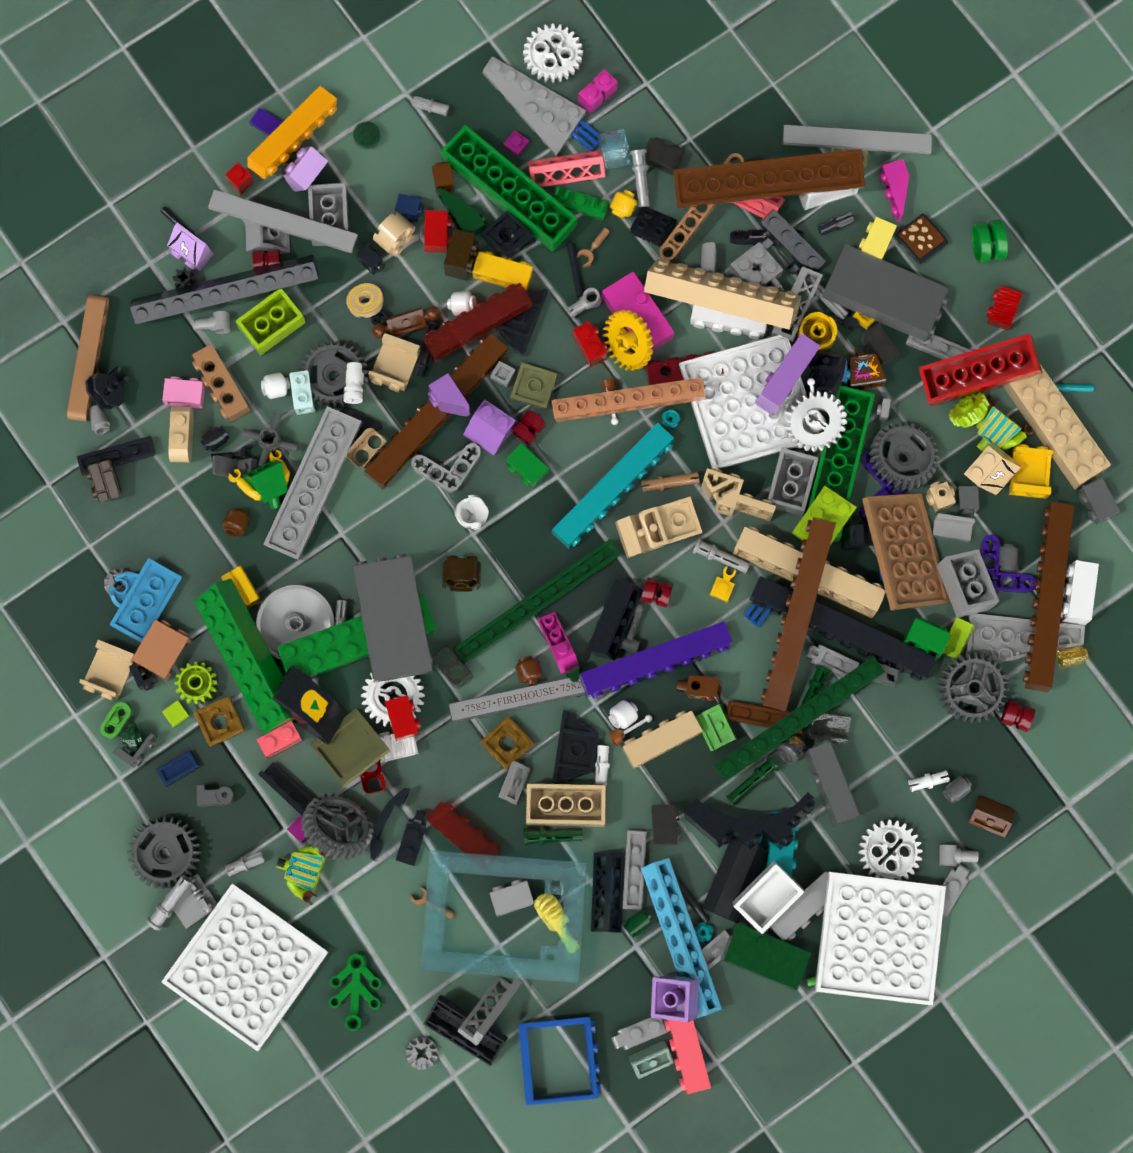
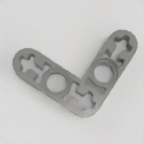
[411,443,481,493]

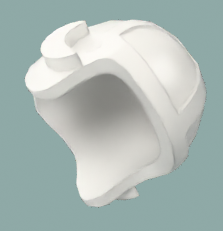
[454,495,489,530]

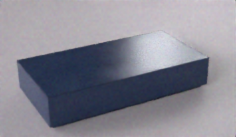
[156,750,200,787]

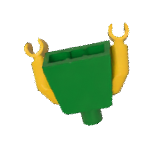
[228,450,290,509]

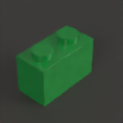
[505,443,549,489]

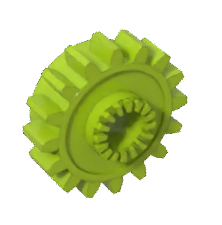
[948,392,990,428]
[174,662,218,705]

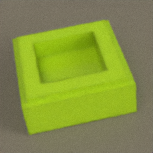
[162,700,190,728]

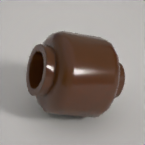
[222,508,250,537]
[515,656,543,686]

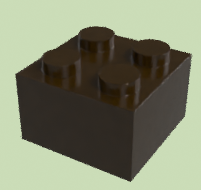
[444,229,479,281]

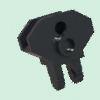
[85,366,129,409]

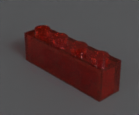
[426,802,501,871]

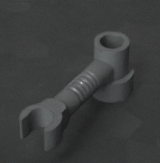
[620,603,645,654]

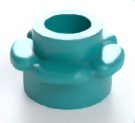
[662,410,680,428]
[694,922,713,942]

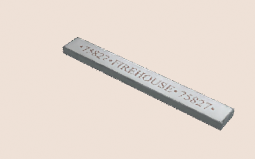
[448,677,586,724]

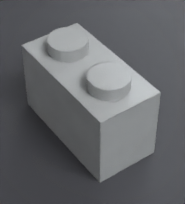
[490,879,534,917]

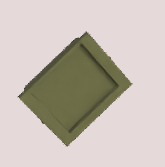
[310,709,391,787]

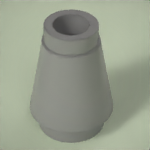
[89,405,110,435]

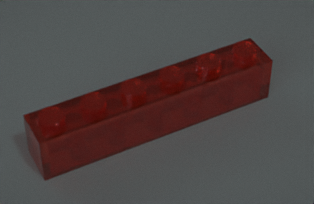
[422,283,532,362]

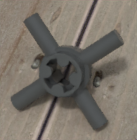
[242,413,298,467]

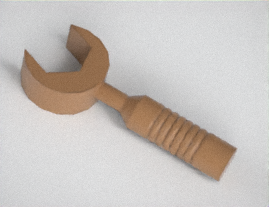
[577,228,610,267]
[411,887,455,920]

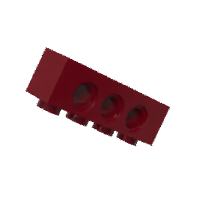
[645,351,724,385]

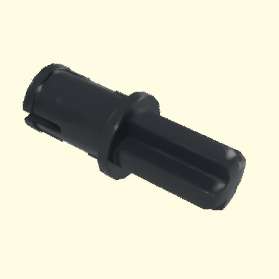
[817,212,855,236]

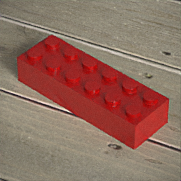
[919,334,1043,406]

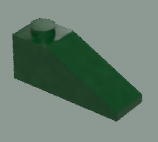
[437,188,487,236]

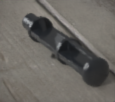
[416,321,438,378]

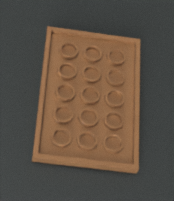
[862,493,950,610]

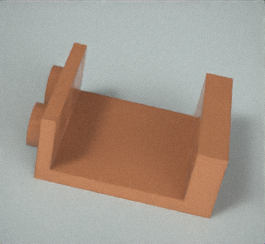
[131,620,191,681]

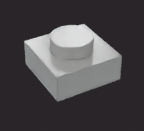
[490,361,516,387]
[876,398,891,423]

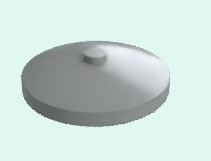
[256,584,334,659]

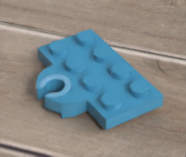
[109,558,182,643]

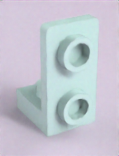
[289,370,316,415]

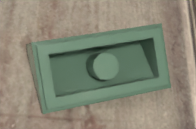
[628,1041,674,1079]

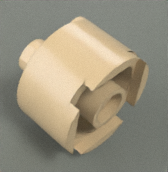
[373,212,415,257]

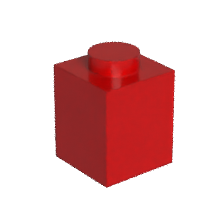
[225,162,254,195]

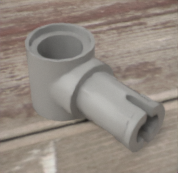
[566,288,602,319]
[192,311,230,334]
[939,845,979,866]

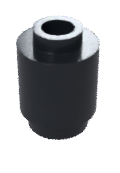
[200,426,230,452]

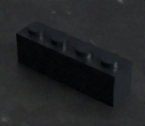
[587,579,643,661]

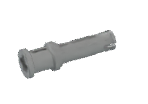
[630,149,650,207]
[692,538,750,574]
[146,875,192,931]

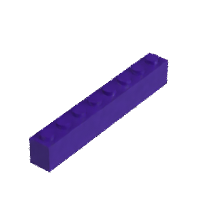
[579,622,733,699]

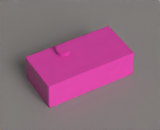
[601,272,675,351]

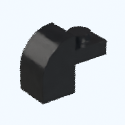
[841,524,874,550]

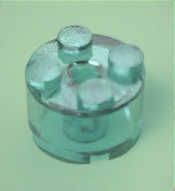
[598,129,631,170]

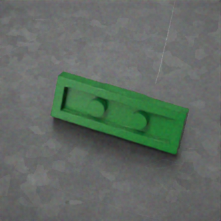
[552,186,609,220]

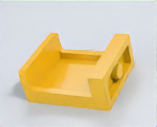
[1009,444,1053,499]

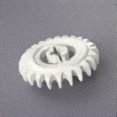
[785,391,847,452]
[361,673,425,727]

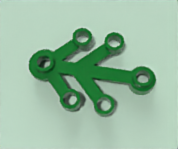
[329,953,382,1031]

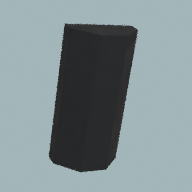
[702,835,768,923]
[424,995,508,1066]

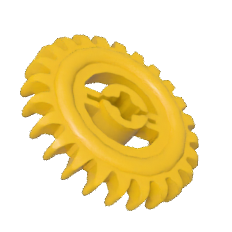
[603,310,653,371]

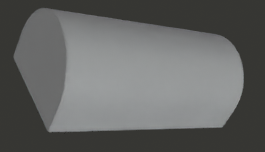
[701,242,717,273]

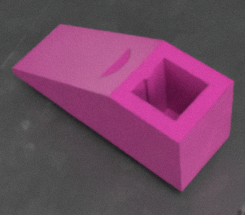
[879,159,909,222]
[537,612,578,674]

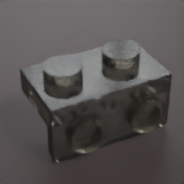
[809,712,851,744]

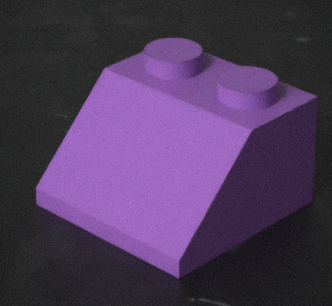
[428,374,470,417]
[463,399,516,456]
[651,976,699,1022]

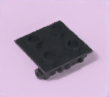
[630,207,677,247]

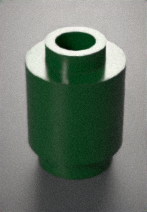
[623,909,653,938]

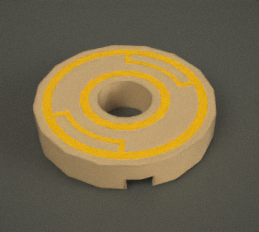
[346,283,384,318]

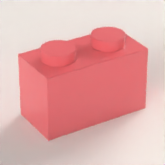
[257,721,303,759]

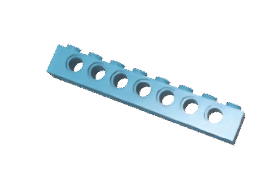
[641,858,722,1018]

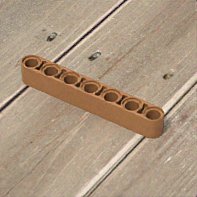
[660,153,744,263]
[67,295,109,422]

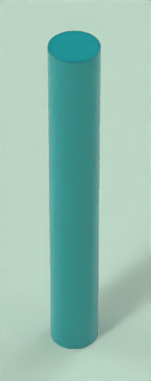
[1055,384,1094,392]

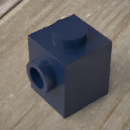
[394,193,424,223]

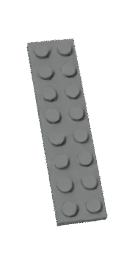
[263,406,363,561]

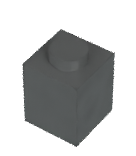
[956,486,979,516]

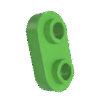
[100,702,132,739]

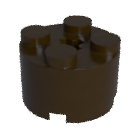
[442,555,481,592]

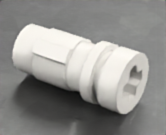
[344,362,364,404]

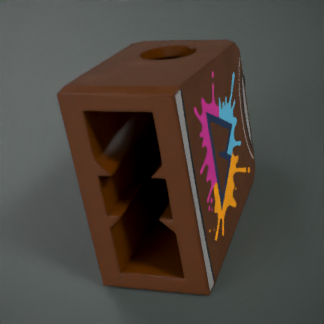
[848,345,886,390]
[676,675,722,703]

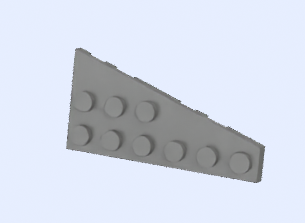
[483,56,586,157]
[964,614,1085,671]

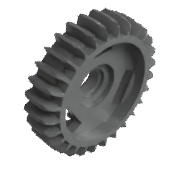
[299,340,369,410]
[869,421,940,491]
[937,651,1009,723]
[301,793,374,861]
[128,816,201,889]

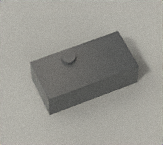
[804,742,860,827]

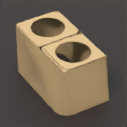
[346,428,387,469]

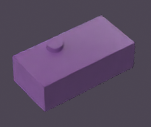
[754,333,820,416]

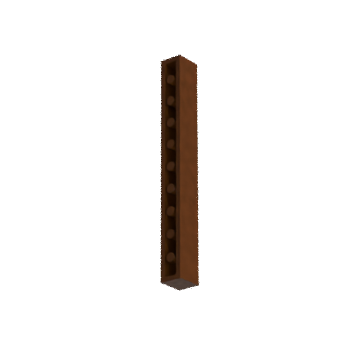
[364,333,508,490]
[1023,502,1074,693]
[761,517,836,711]

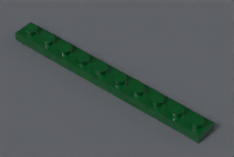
[453,539,621,665]
[714,656,885,782]

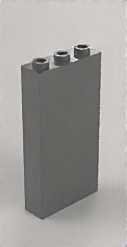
[822,244,949,342]
[352,554,433,683]

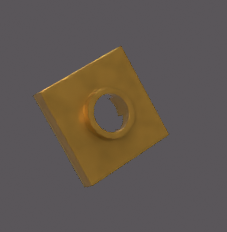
[194,696,245,747]
[480,716,535,771]

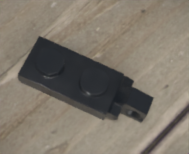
[396,810,426,866]

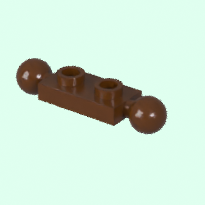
[372,306,440,339]

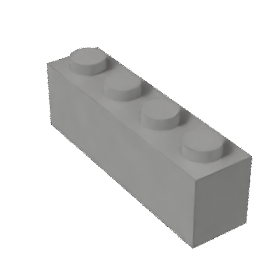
[769,872,828,942]

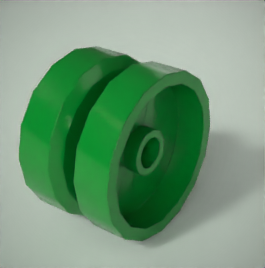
[971,219,1008,264]

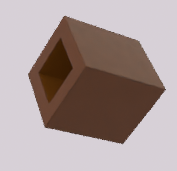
[432,162,454,193]

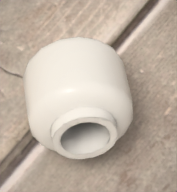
[447,291,476,316]
[261,373,290,399]
[609,700,638,729]

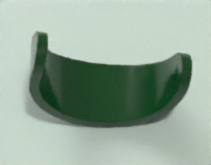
[565,664,582,697]

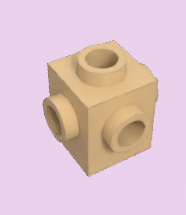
[926,481,956,513]

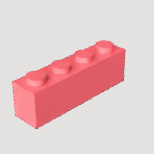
[664,1019,711,1094]

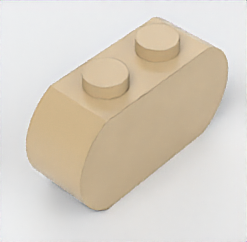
[168,406,194,463]

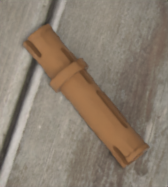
[641,472,699,492]

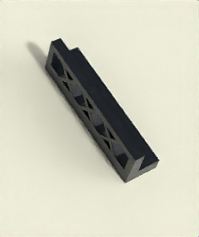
[258,762,313,816]
[591,852,625,933]

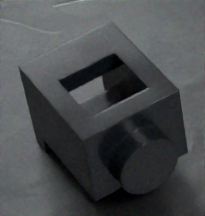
[356,242,386,275]

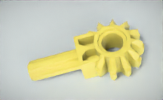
[534,892,580,953]

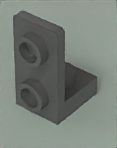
[212,455,257,478]
[112,732,157,768]

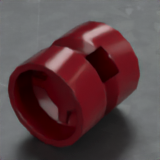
[252,249,281,269]
[511,410,546,446]
[641,577,673,608]
[1000,699,1036,732]

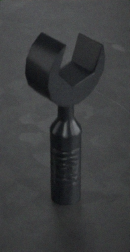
[816,310,859,331]
[211,445,258,461]

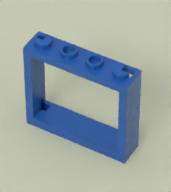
[518,1017,601,1106]

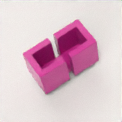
[578,69,618,114]

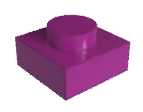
[503,130,529,157]
[287,815,307,843]

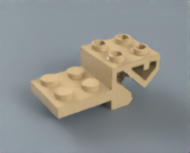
[701,468,776,521]
[615,497,703,558]

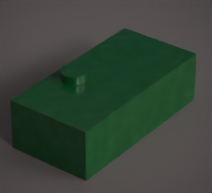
[721,923,811,990]

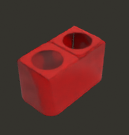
[360,760,386,795]

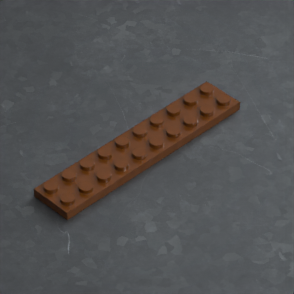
[673,149,865,208]

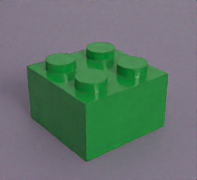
[902,617,951,661]

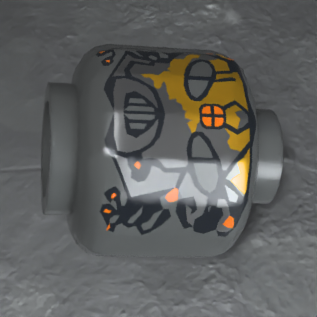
[777,734,807,763]

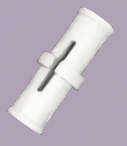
[594,745,610,786]
[908,770,950,792]

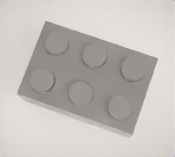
[308,183,349,246]
[767,448,818,516]
[937,549,1000,618]

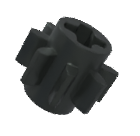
[172,267,197,288]

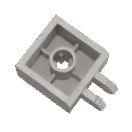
[729,242,784,291]

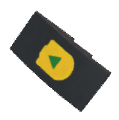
[272,666,347,745]

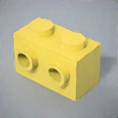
[859,217,897,259]

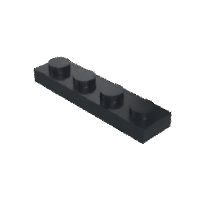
[77,436,156,476]

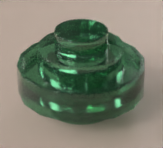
[353,121,381,149]
[121,723,143,752]

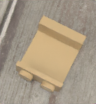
[368,333,421,392]
[79,640,134,700]

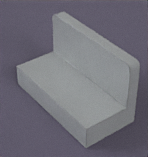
[932,513,975,542]

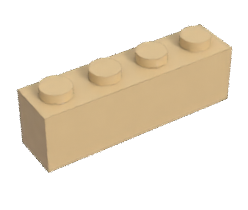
[622,710,702,769]

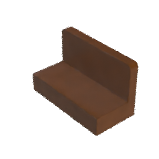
[968,796,1015,838]

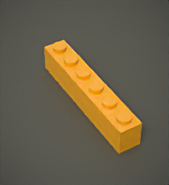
[247,86,337,180]

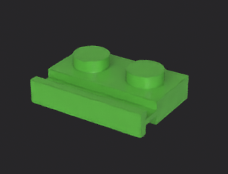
[695,704,737,752]

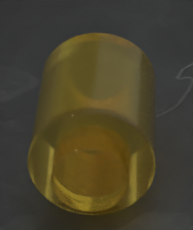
[1057,645,1088,669]

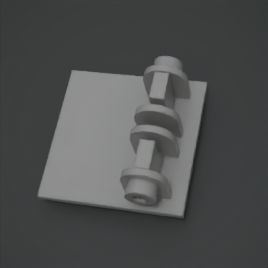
[164,874,218,929]

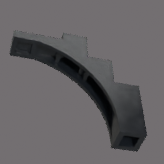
[683,792,815,850]

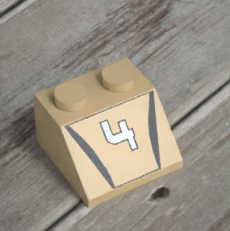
[964,442,1022,495]

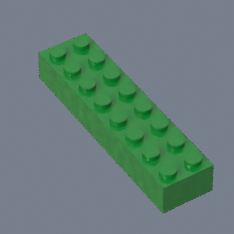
[441,125,578,252]
[806,385,875,543]
[194,579,295,735]
[277,593,437,678]

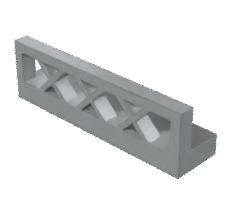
[772,266,823,342]
[457,975,522,1045]

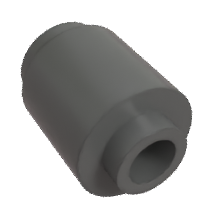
[999,544,1019,573]
[942,776,972,804]

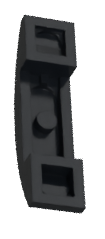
[370,788,410,862]

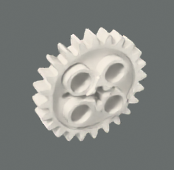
[523,24,583,83]
[858,820,923,881]

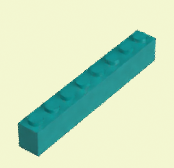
[552,422,674,549]

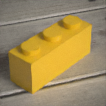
[472,251,533,292]

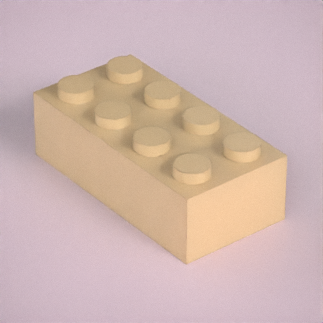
[526,784,606,827]

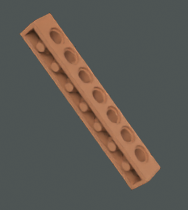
[552,377,707,422]

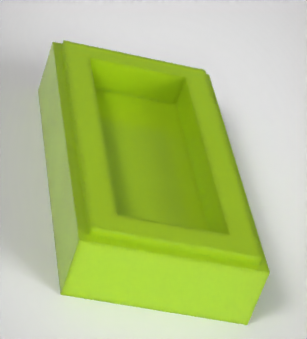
[943,617,975,660]

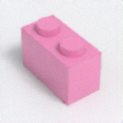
[162,377,205,409]

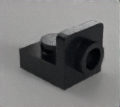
[129,663,158,691]

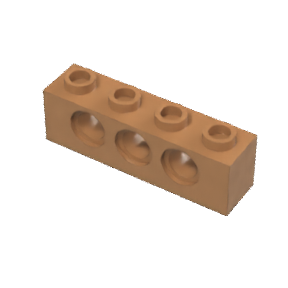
[192,344,251,422]

